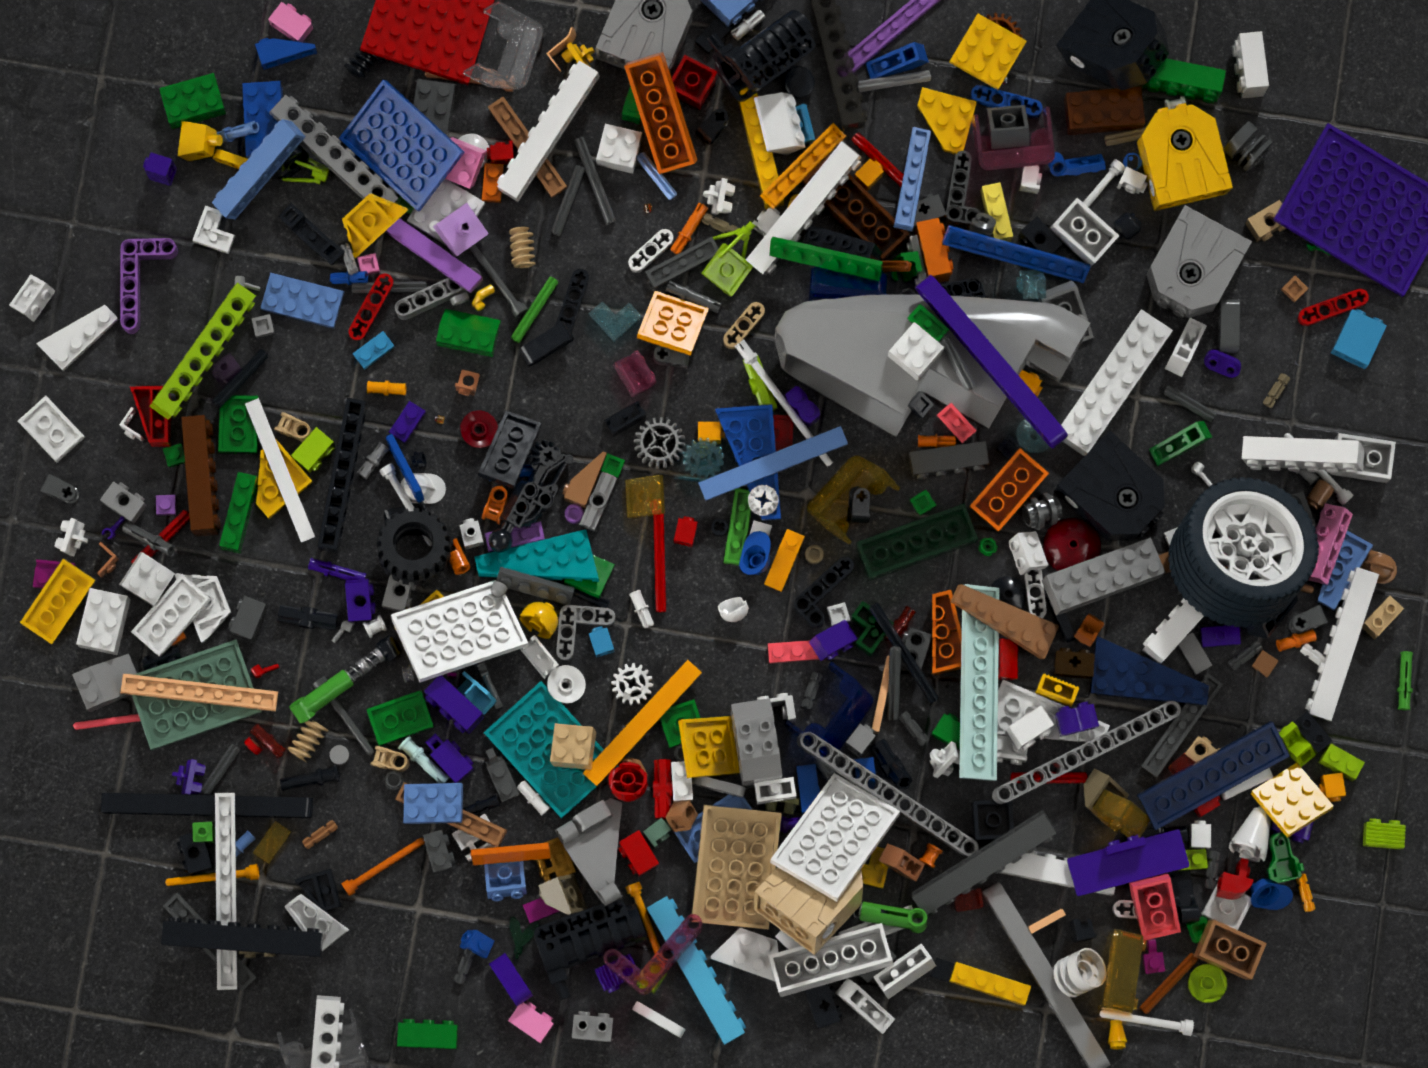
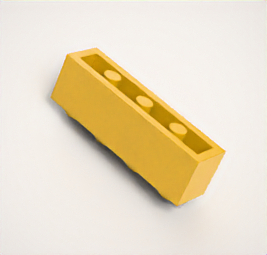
[949,962,1031,1006]

